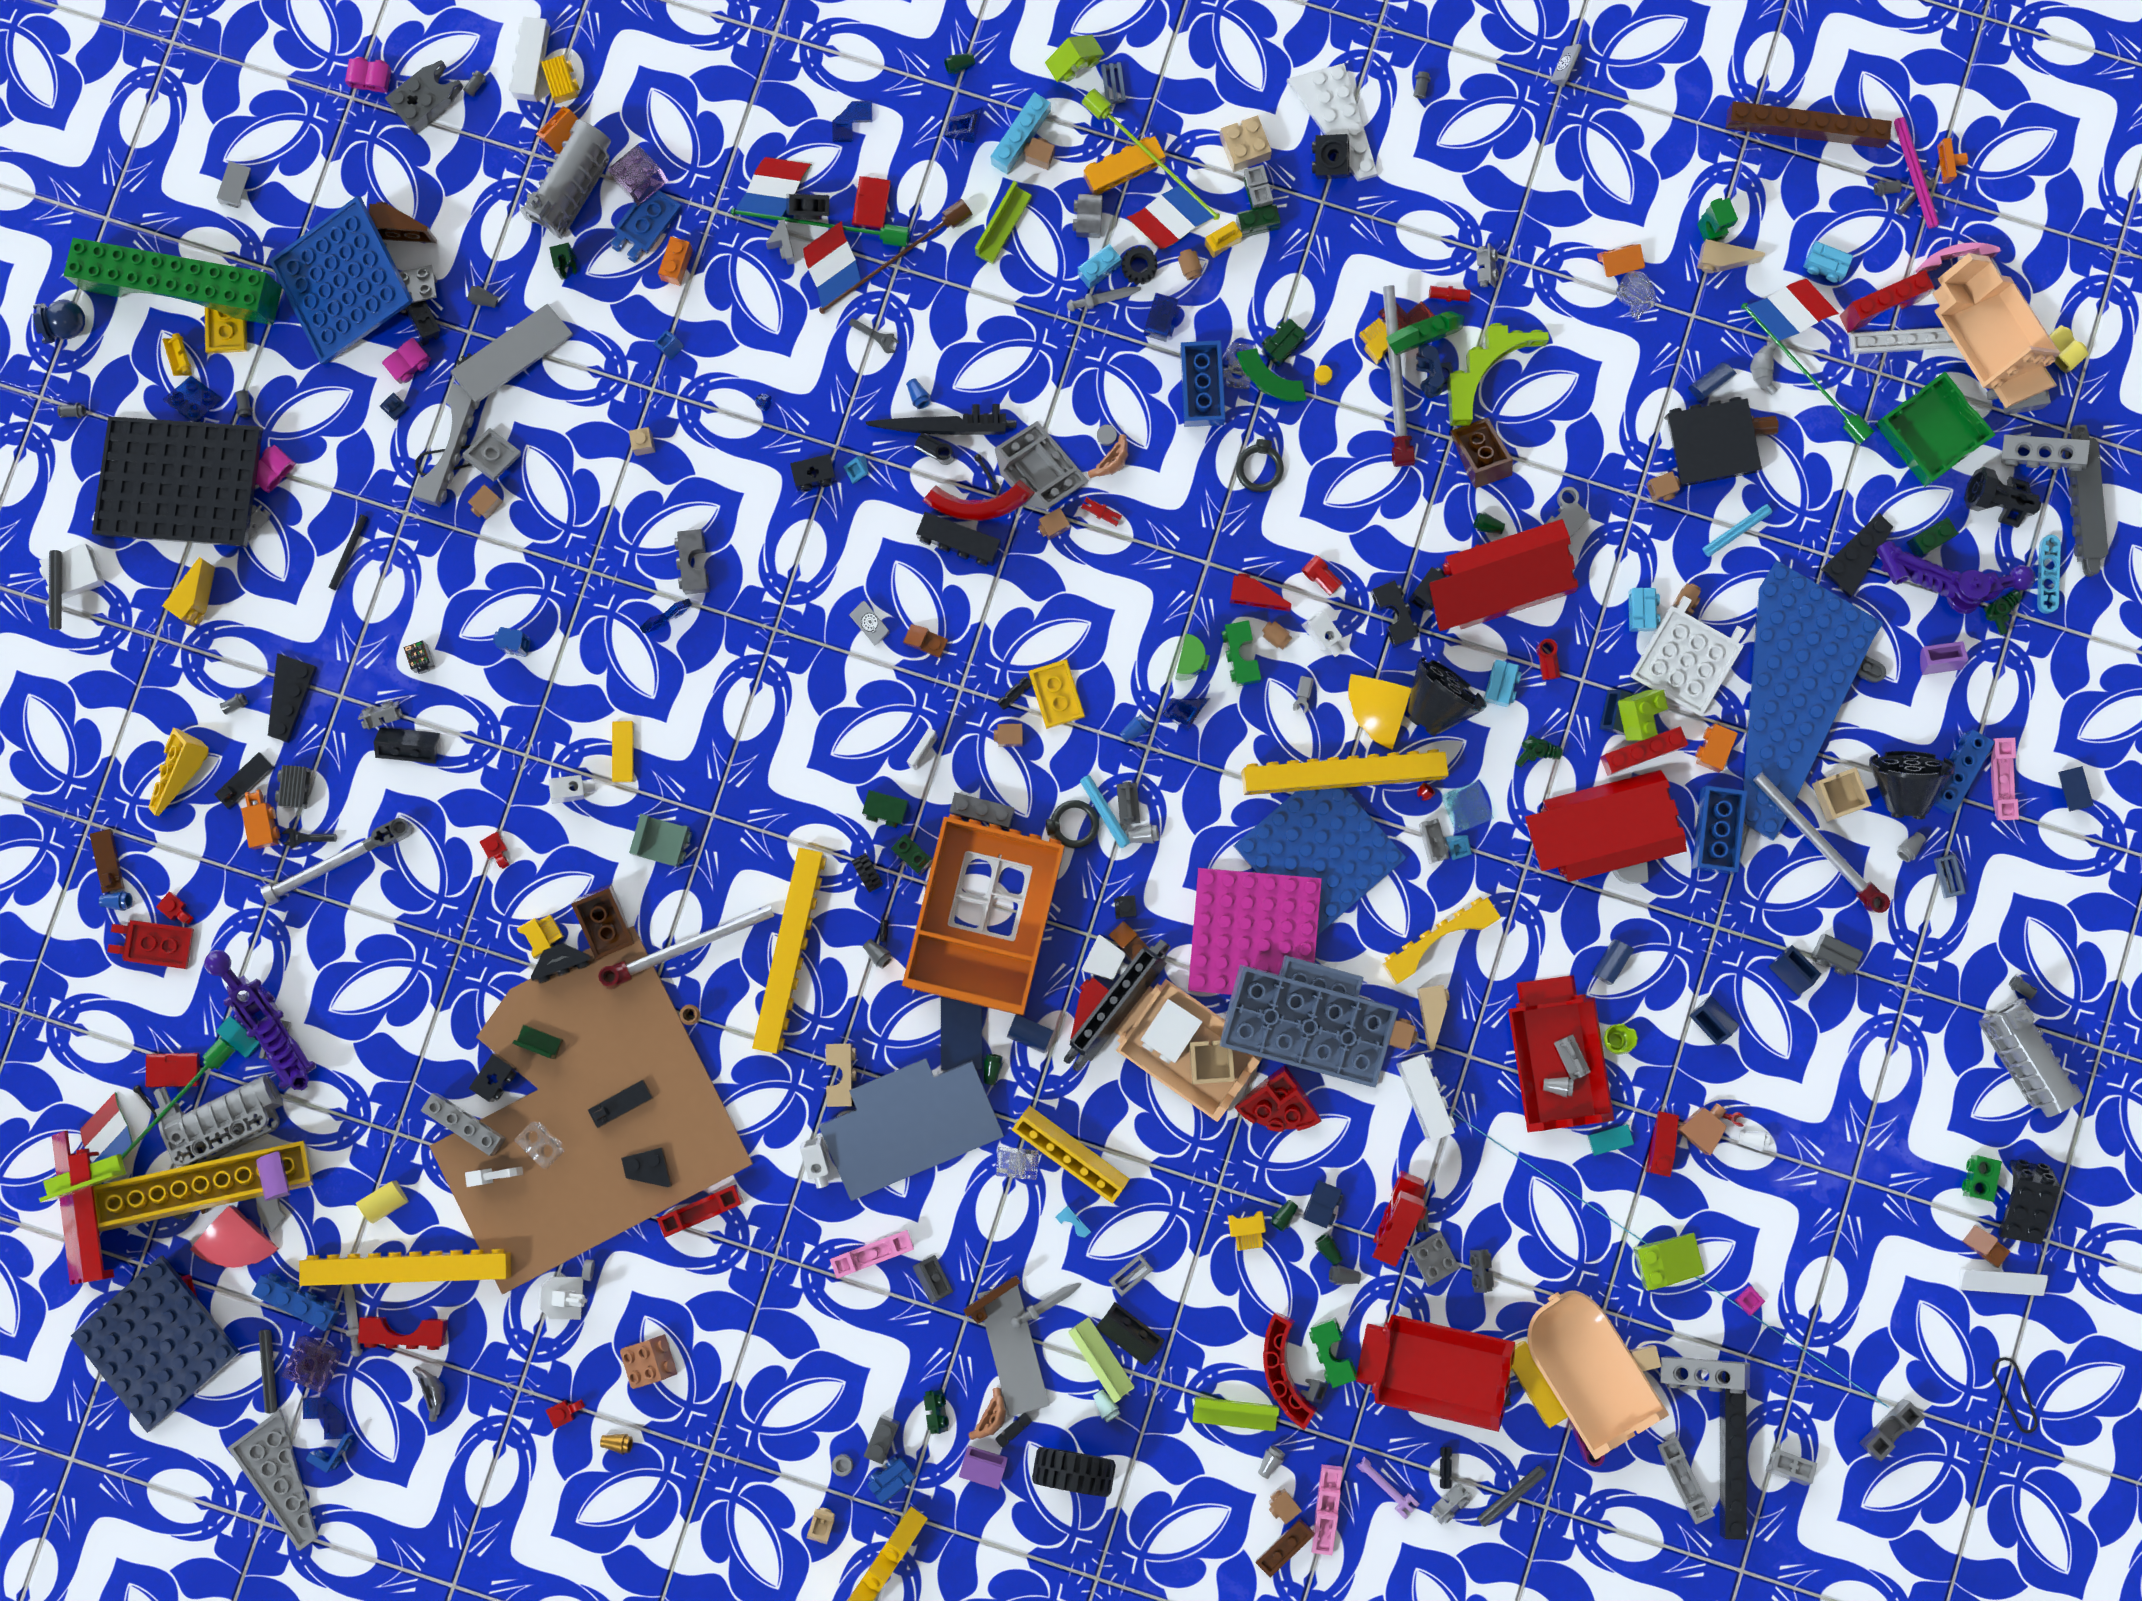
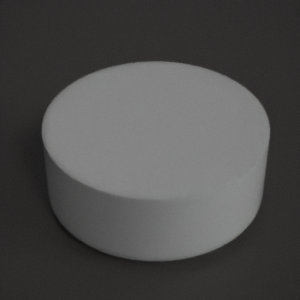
[1097,425,1117,446]
[582,1259,595,1281]
[832,1454,853,1476]

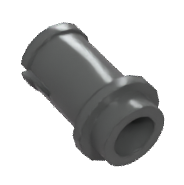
[463,70,486,97]
[1413,71,1431,99]
[1874,180,1902,197]
[235,390,253,417]
[57,403,86,419]
[220,693,248,715]
[2008,975,2037,1000]
[1416,1206,1430,1232]

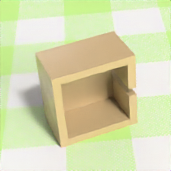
[1219,115,1272,172]
[1812,767,1872,822]
[1189,1040,1235,1084]

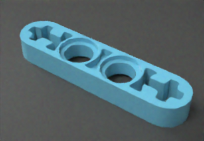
[2037,535,2061,614]

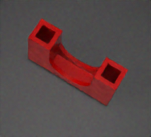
[1839,270,1934,333]

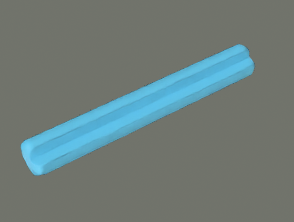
[1702,504,1772,557]
[1080,775,1130,848]

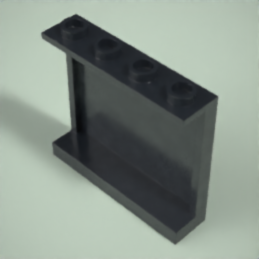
[1664,397,1762,487]

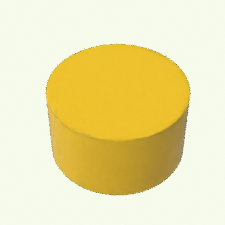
[1314,365,1332,385]

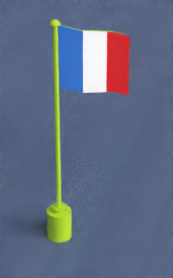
[1082,88,1220,249]

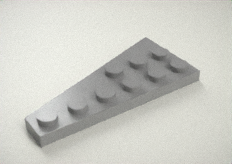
[227,1409,318,1551]

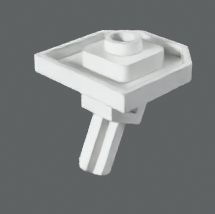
[539,1276,587,1320]

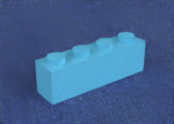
[990,92,1051,175]

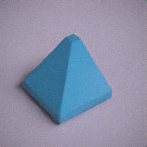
[843,456,869,484]
[1445,835,1472,860]

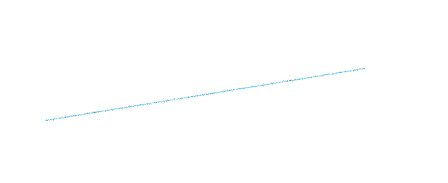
[1452,1112,1889,1408]

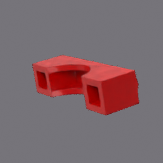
[1600,726,1688,776]
[657,1184,744,1238]
[358,1316,448,1350]

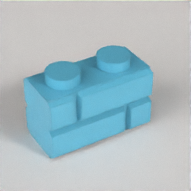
[1803,241,1853,282]
[1078,244,1122,289]
[1628,588,1660,632]
[1484,660,1522,707]

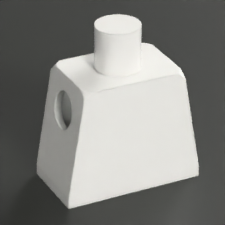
[1301,611,1344,657]
[548,775,596,804]
[1081,935,1129,981]
[800,1137,830,1188]

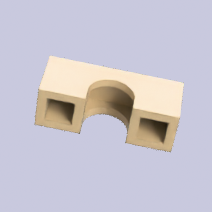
[826,1044,857,1107]

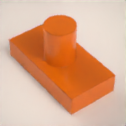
[1937,138,1968,184]

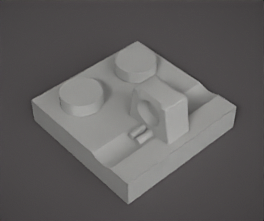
[463,428,521,482]

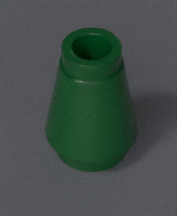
[944,53,975,75]
[1473,512,1505,535]
[984,1054,1004,1085]
[1270,1200,1298,1232]
[1314,1233,1343,1265]

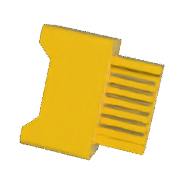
[1205,221,1242,258]
[1359,318,1388,365]
[517,915,564,959]
[1227,1211,1266,1251]

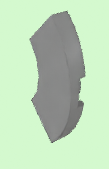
[256,1196,286,1233]

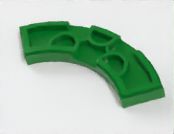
[1236,348,1307,402]

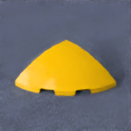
[1348,674,1412,750]

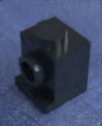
[1114,895,1137,919]

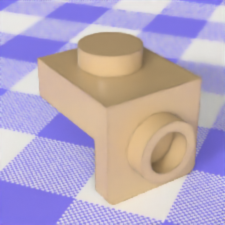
[807,1508,835,1544]

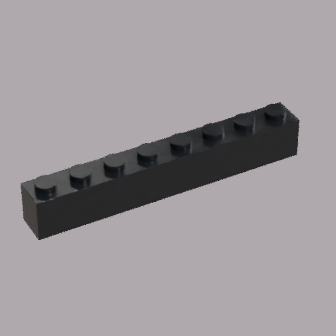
[1720,1371,1747,1540]

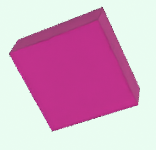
[1735,1286,1766,1316]

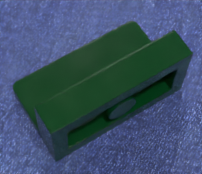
[512,1025,563,1059]

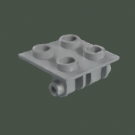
[399,265,437,303]
[1409,1231,1460,1287]

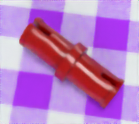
[1428,285,1471,302]
[1081,497,1122,527]

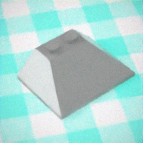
[994,421,1089,510]

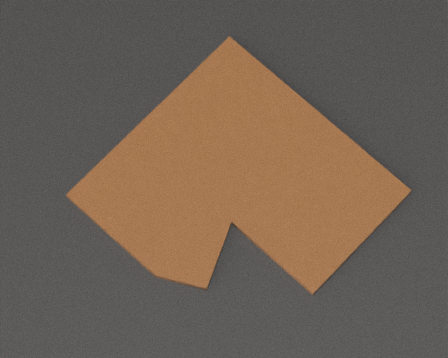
[429,926,753,1295]

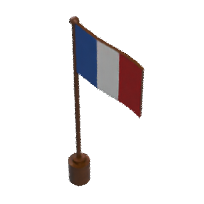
[803,199,973,314]

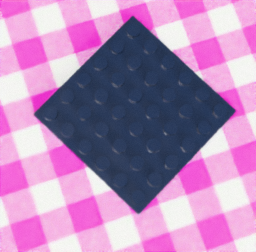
[70,1255,241,1433]

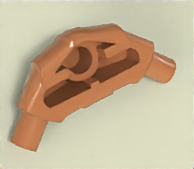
[1088,434,1128,478]
[969,1387,1006,1440]

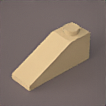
[1697,239,1765,273]
[1417,985,1450,1050]

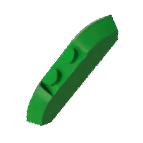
[1386,311,1465,355]

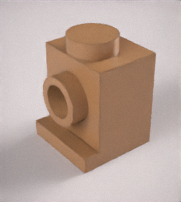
[1672,583,1701,616]

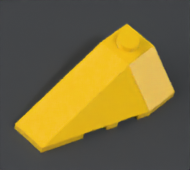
[148,728,209,816]

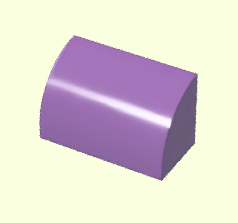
[1920,641,1968,675]
[256,1151,291,1202]
[959,1445,1008,1490]

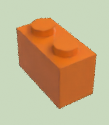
[658,236,693,286]
[1695,724,1738,773]

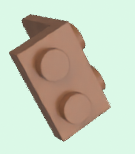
[620,1334,677,1389]

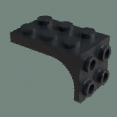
[1998,1159,2061,1244]

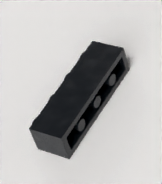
[916,512,1001,567]

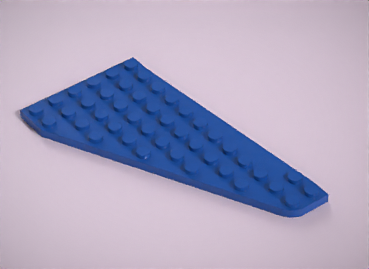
[1743,560,1883,841]

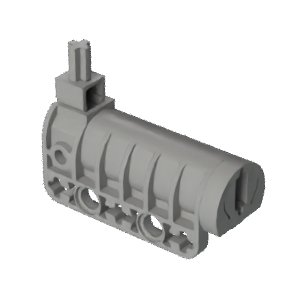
[520,120,611,239]
[1979,999,2084,1117]
[153,1075,284,1167]

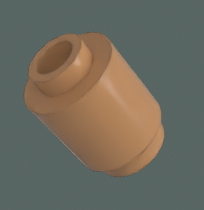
[1177,249,1202,281]
[1262,621,1293,650]

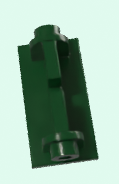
[923,1389,949,1434]

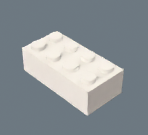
[1396,1054,1456,1142]

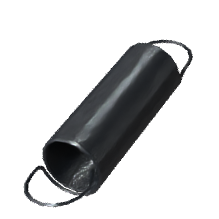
[879,913,889,948]

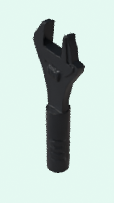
[282,828,337,849]

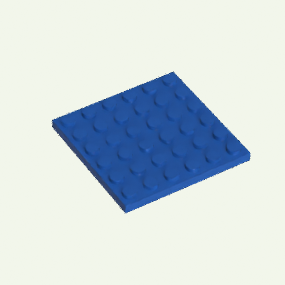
[269,196,414,364]
[1233,788,1406,936]

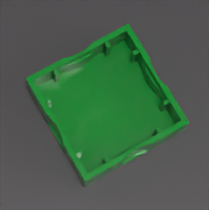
[1875,372,1996,487]

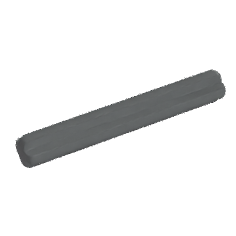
[49,550,62,630]
[258,1329,277,1414]
[1477,1466,1546,1527]

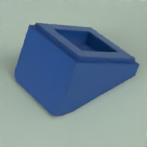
[653,330,684,360]

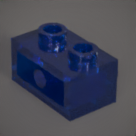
[1144,293,1181,342]

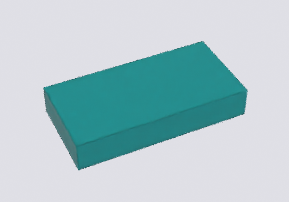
[216,1016,260,1058]
[1587,1124,1634,1156]

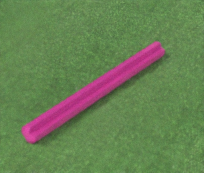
[1894,117,1939,229]

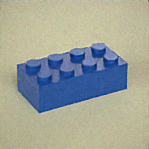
[1180,340,1225,427]
[1692,786,1747,875]

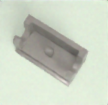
[216,161,251,208]
[1419,818,1449,864]
[1765,1449,1818,1486]

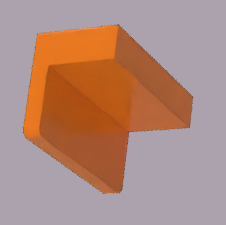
[536,106,579,154]
[1597,244,1645,277]

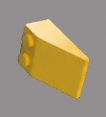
[162,557,215,627]

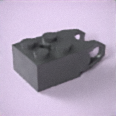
[385,60,464,135]

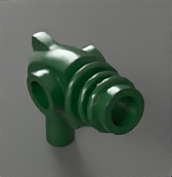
[1983,590,2023,636]
[1515,735,1563,768]

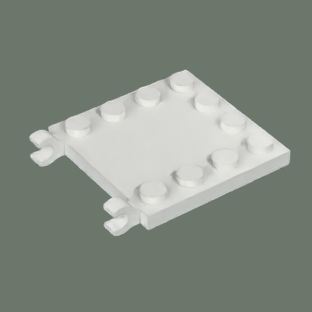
[1630,596,1746,717]

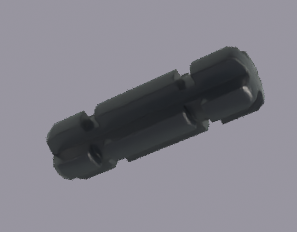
[997,677,1032,710]
[995,1413,1032,1448]
[1440,1446,1452,1489]

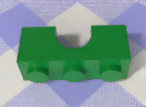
[1697,198,1738,242]
[1221,620,1261,687]
[1309,1317,1358,1388]

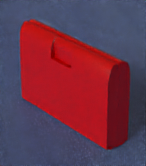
[852,176,891,230]
[146,1053,200,1087]

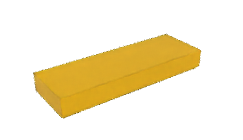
[612,721,634,783]

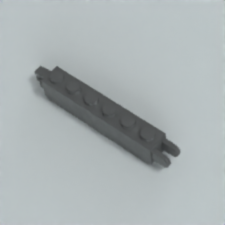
[2065,425,2108,577]

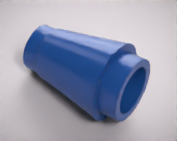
[906,378,931,409]
[1119,714,1150,743]
[99,891,133,911]

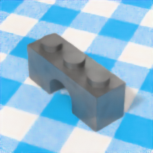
[674,529,710,595]
[949,792,1015,830]
[1859,1399,1925,1461]

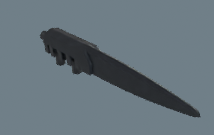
[865,404,1016,435]

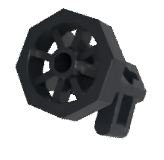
[1964,467,2041,528]

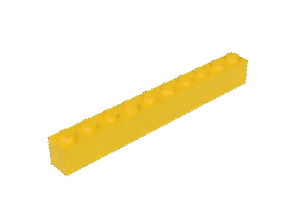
[1241,749,1449,795]
[752,847,827,1054]
[299,1249,511,1286]

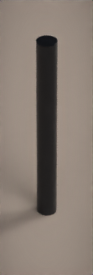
[328,514,368,591]

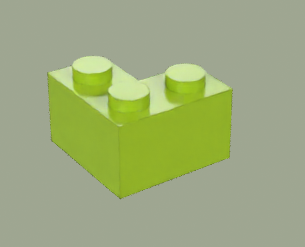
[1044,34,1104,82]
[1618,690,1668,740]

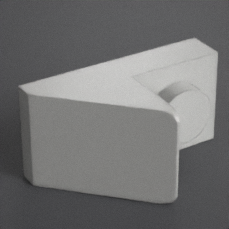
[766,219,796,265]

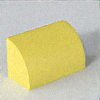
[356,1180,409,1224]

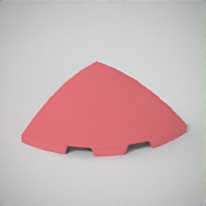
[190,1205,279,1268]

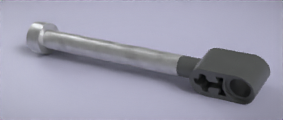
[260,818,413,906]

